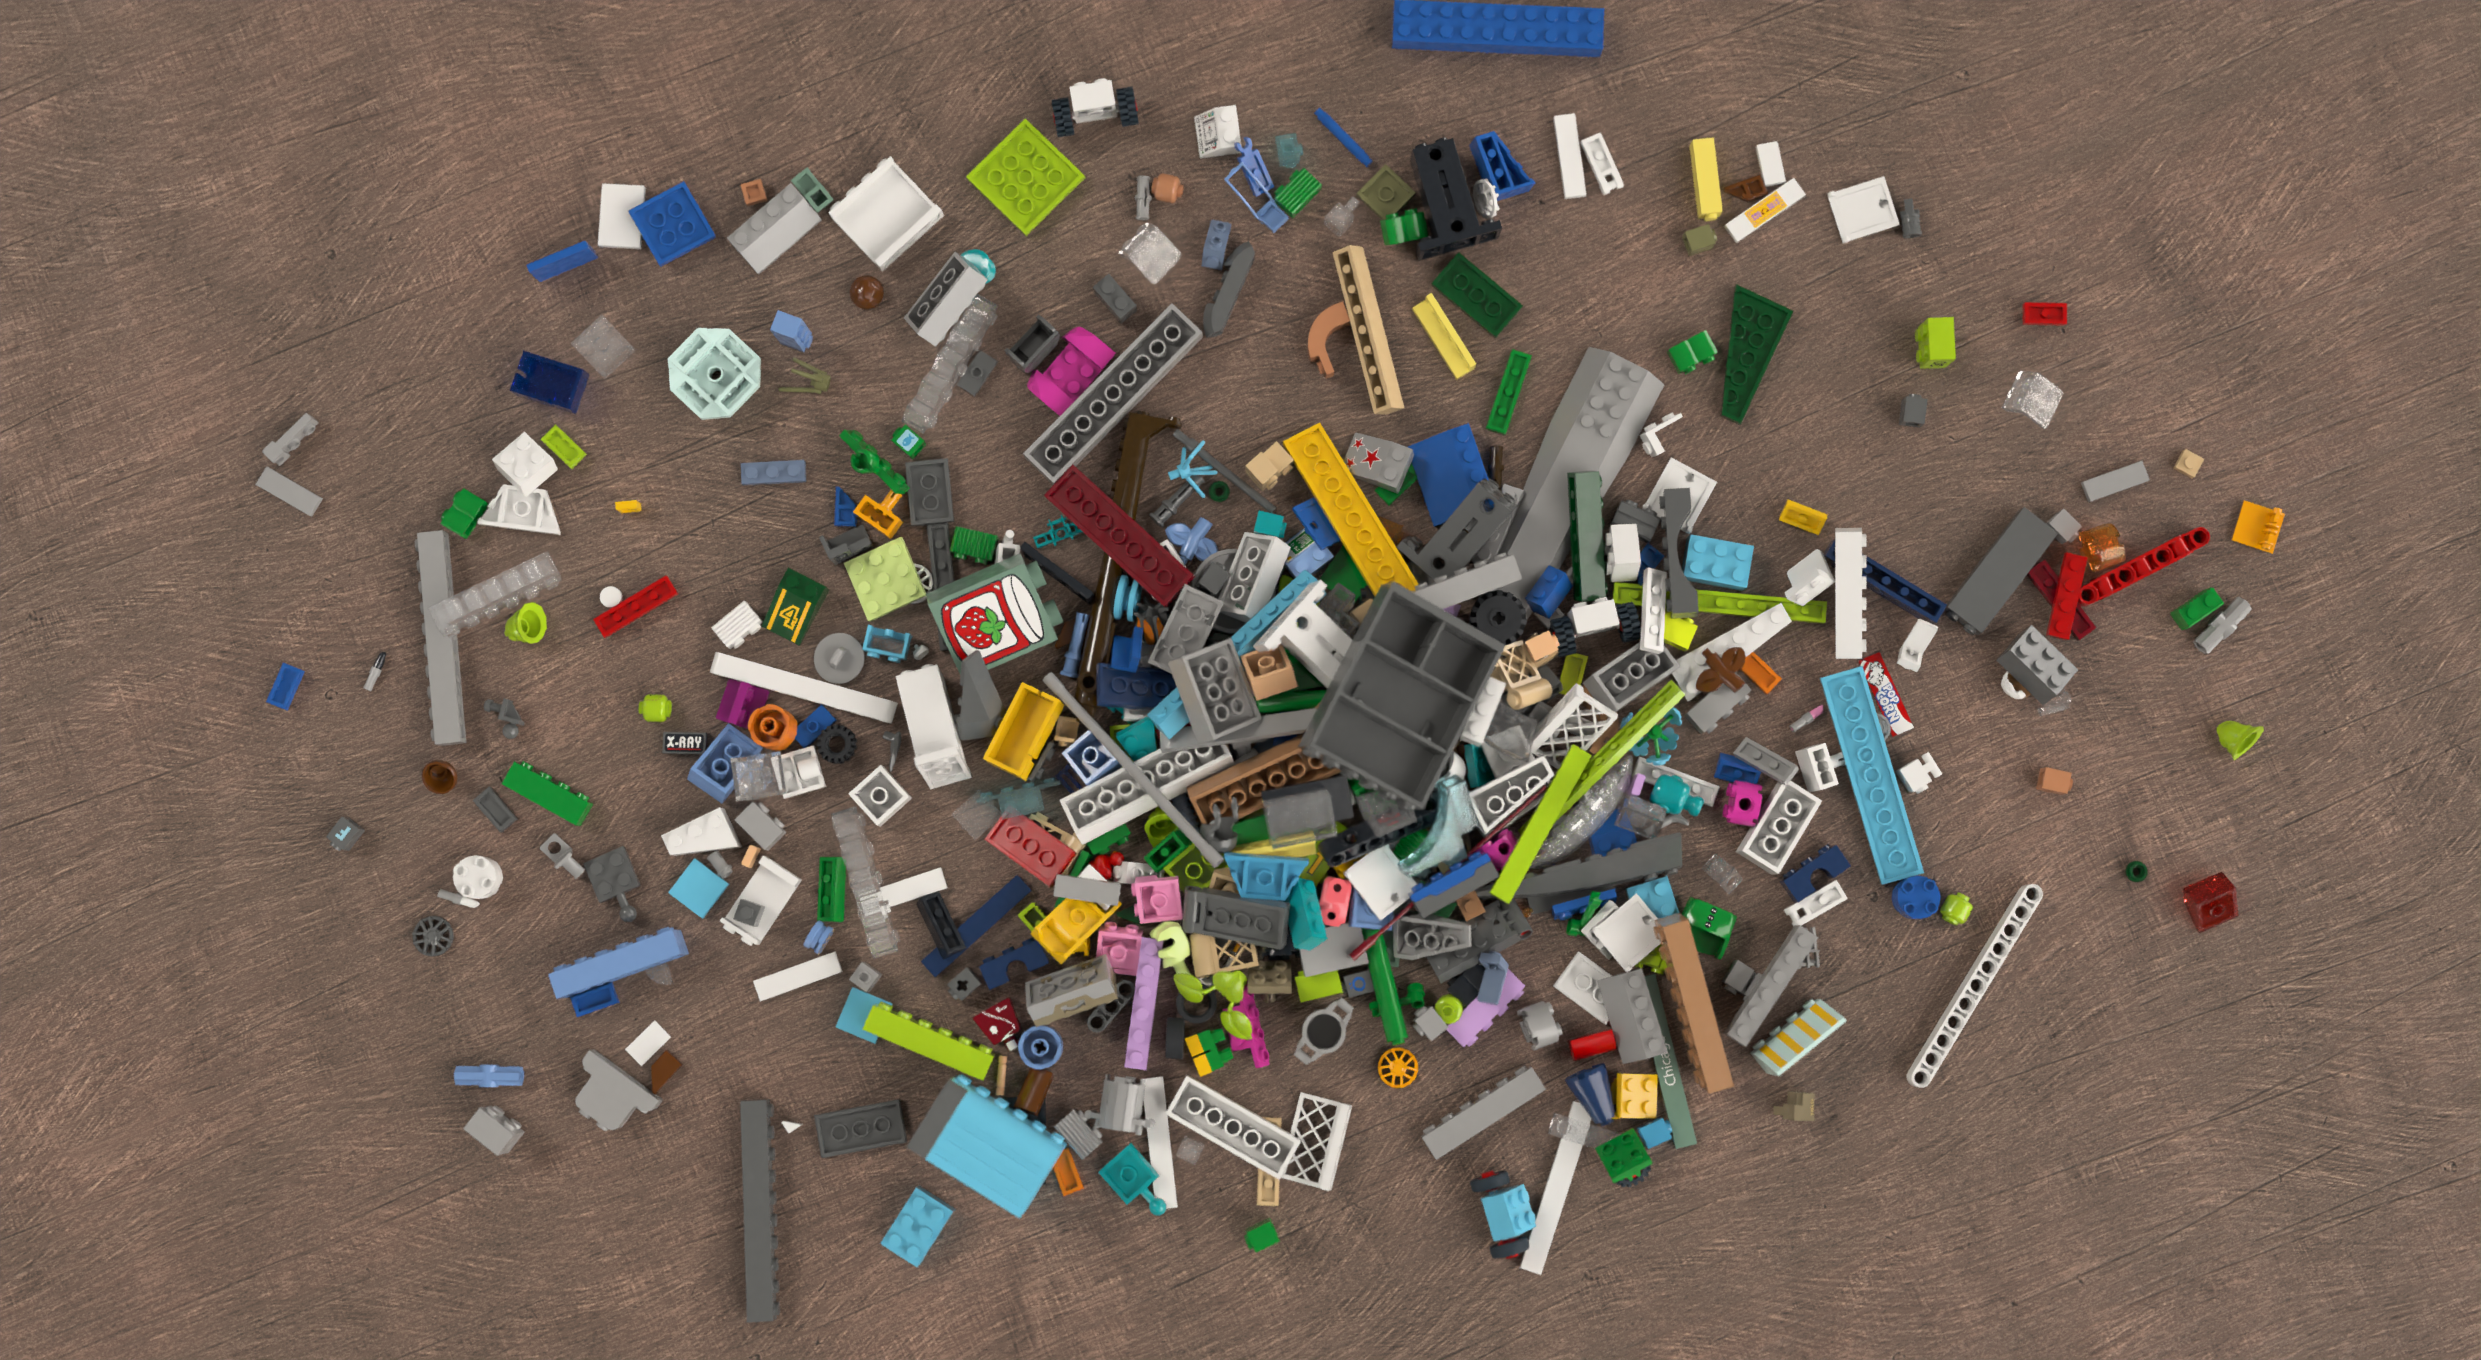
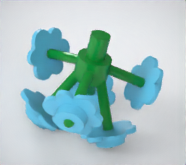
[1620,707,1682,766]

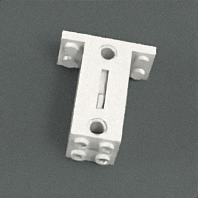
[1253,580,1352,689]
[896,664,972,789]

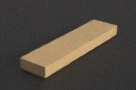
[1257,1117,1281,1206]

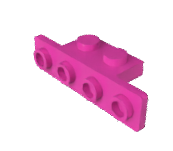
[1222,981,1270,1069]

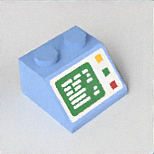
[1284,529,1334,579]

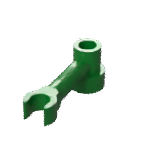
[1566,891,1602,937]
[1369,983,1425,1017]

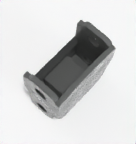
[1004,314,1060,373]

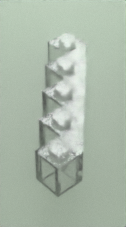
[901,294,998,434]
[831,806,900,959]

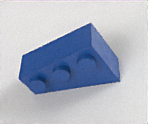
[1469,131,1535,201]

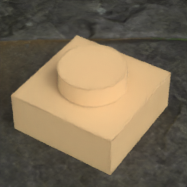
[2173,449,2204,479]

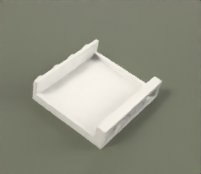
[828,156,944,272]

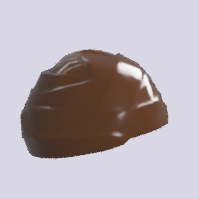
[850,275,884,310]
[422,760,457,794]

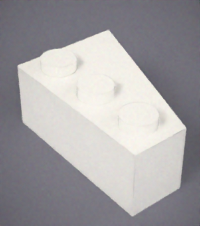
[661,808,742,856]

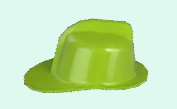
[1145,806,1178,848]

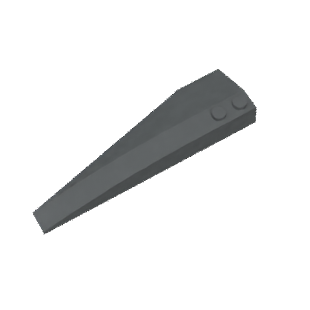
[1475,832,1682,900]

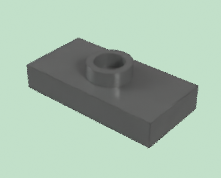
[957,350,998,397]

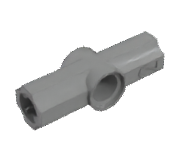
[2193,597,2252,655]

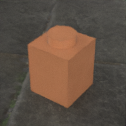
[2036,767,2073,795]

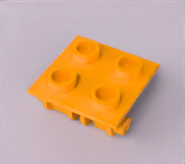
[2232,500,2285,554]

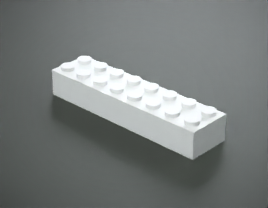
[1059,744,1235,845]

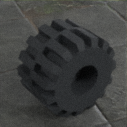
[1470,590,1527,645]

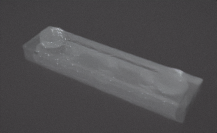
[1548,1113,1621,1149]

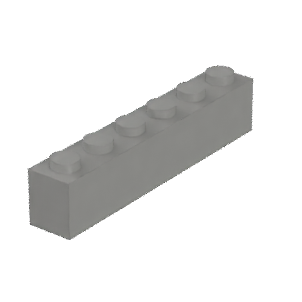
[1411,552,1522,609]
[1723,925,1818,1047]
[1421,1065,1546,1160]

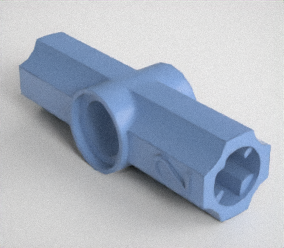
[454,1064,524,1087]

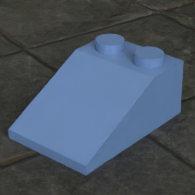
[687,723,763,803]

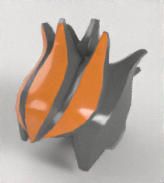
[1133,596,1169,646]

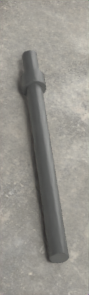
[1173,429,1277,513]

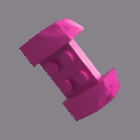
[1027,327,1116,416]

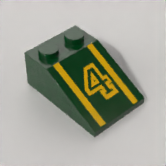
[762,567,829,646]

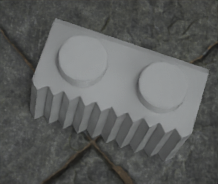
[1054,1109,1103,1160]

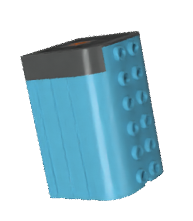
[907,1074,1067,1218]

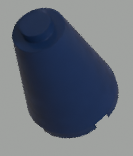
[1565,1063,1615,1126]

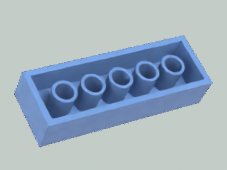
[548,927,689,999]

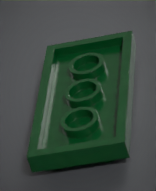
[1431,252,1523,339]

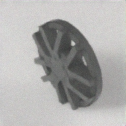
[412,916,454,956]

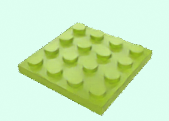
[966,119,1085,236]

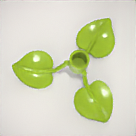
[1173,970,1252,1040]

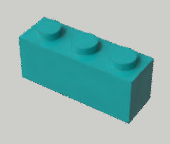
[1284,878,1327,951]

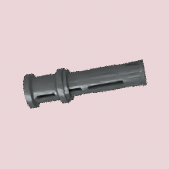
[1149,475,1205,528]

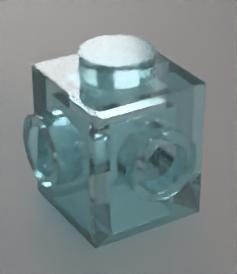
[1275,133,1303,168]

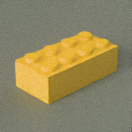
[983,682,1065,781]

